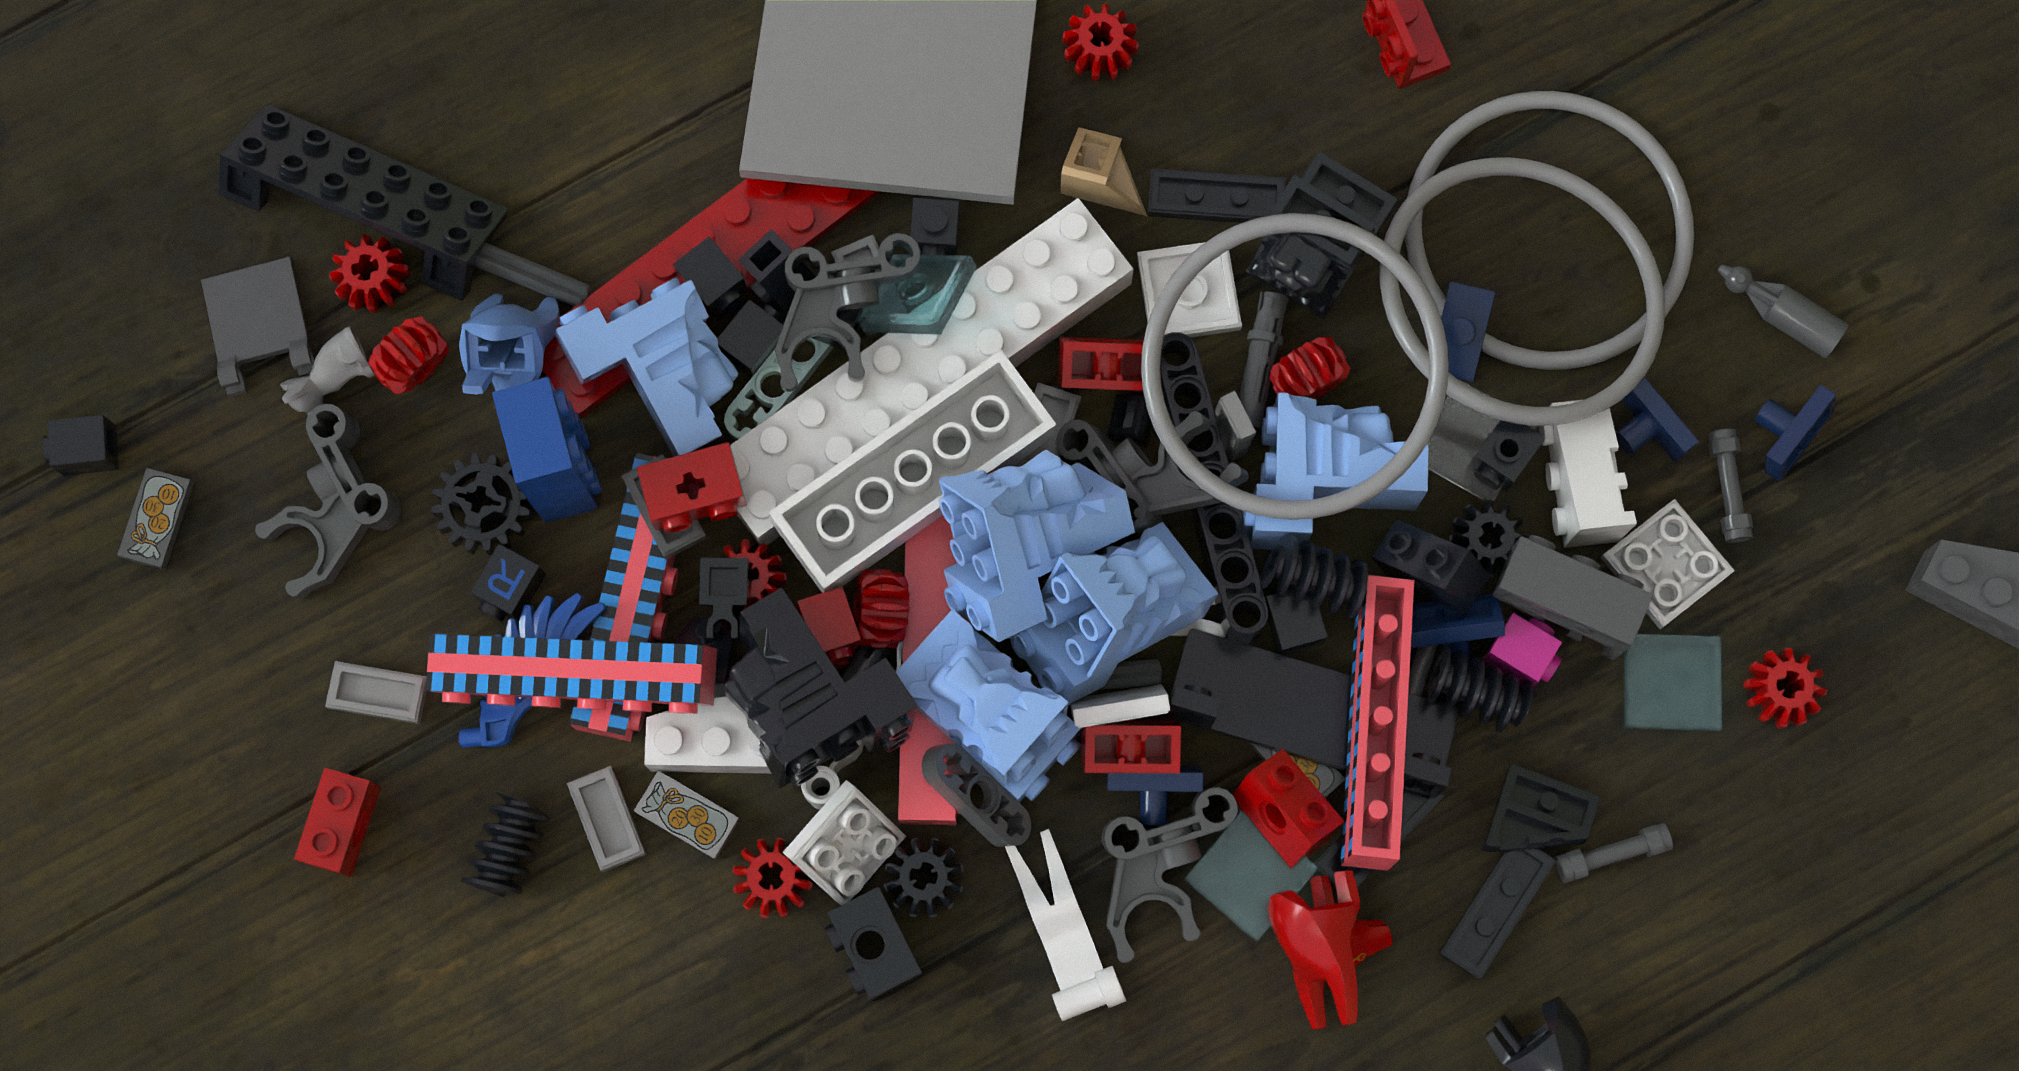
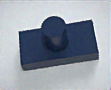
[1441,281,1496,382]
[1615,377,1699,463]
[1755,385,1836,482]
[1411,594,1505,661]
[1106,766,1203,825]

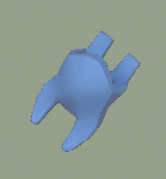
[459,294,560,395]

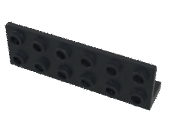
[219,105,507,301]
[1164,629,1459,798]

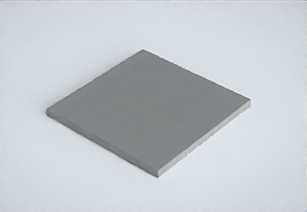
[739,0,1037,205]

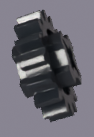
[431,453,533,555]

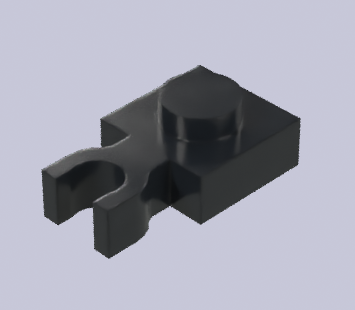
[699,558,750,640]

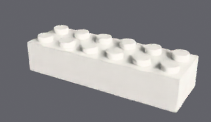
[768,349,1057,593]

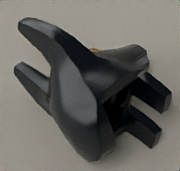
[1485,996,1591,1071]

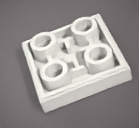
[1600,499,1735,629]
[782,780,906,905]

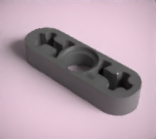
[922,743,1031,847]

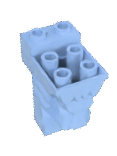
[555,278,738,457]
[1241,393,1428,550]
[939,450,1135,642]
[1009,522,1218,705]
[896,609,1081,803]

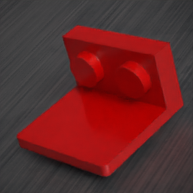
[1362,0,1451,89]

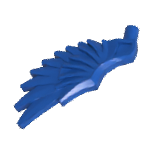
[459,593,607,748]

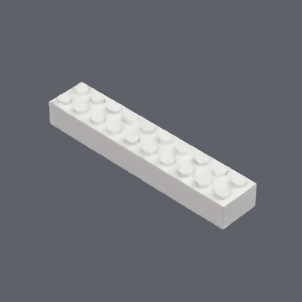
[730,198,1133,545]

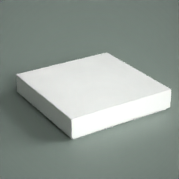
[1137,242,1242,338]
[1070,684,1170,728]

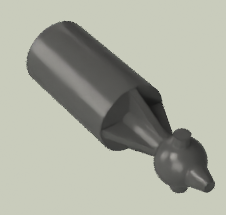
[1718,264,1849,359]

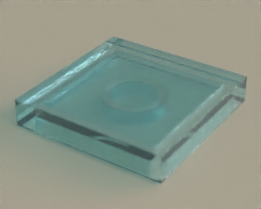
[857,254,977,335]
[1624,634,1722,731]
[1184,810,1318,942]

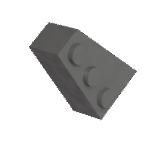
[1492,535,1654,661]
[1905,539,2019,649]

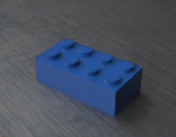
[492,377,603,523]

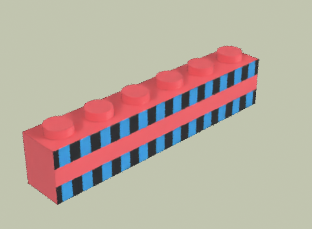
[569,453,699,742]
[1341,575,1414,871]
[426,634,717,714]

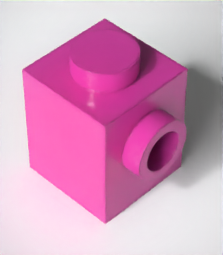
[1482,613,1562,685]

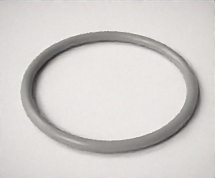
[1404,91,1694,370]
[1379,157,1665,426]
[1141,213,1449,520]

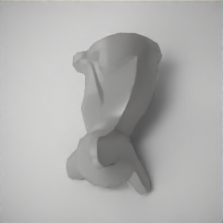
[280,326,374,415]

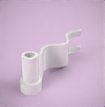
[801,641,903,810]
[1005,829,1126,1021]

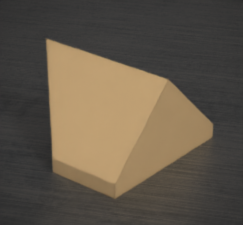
[1060,127,1147,216]

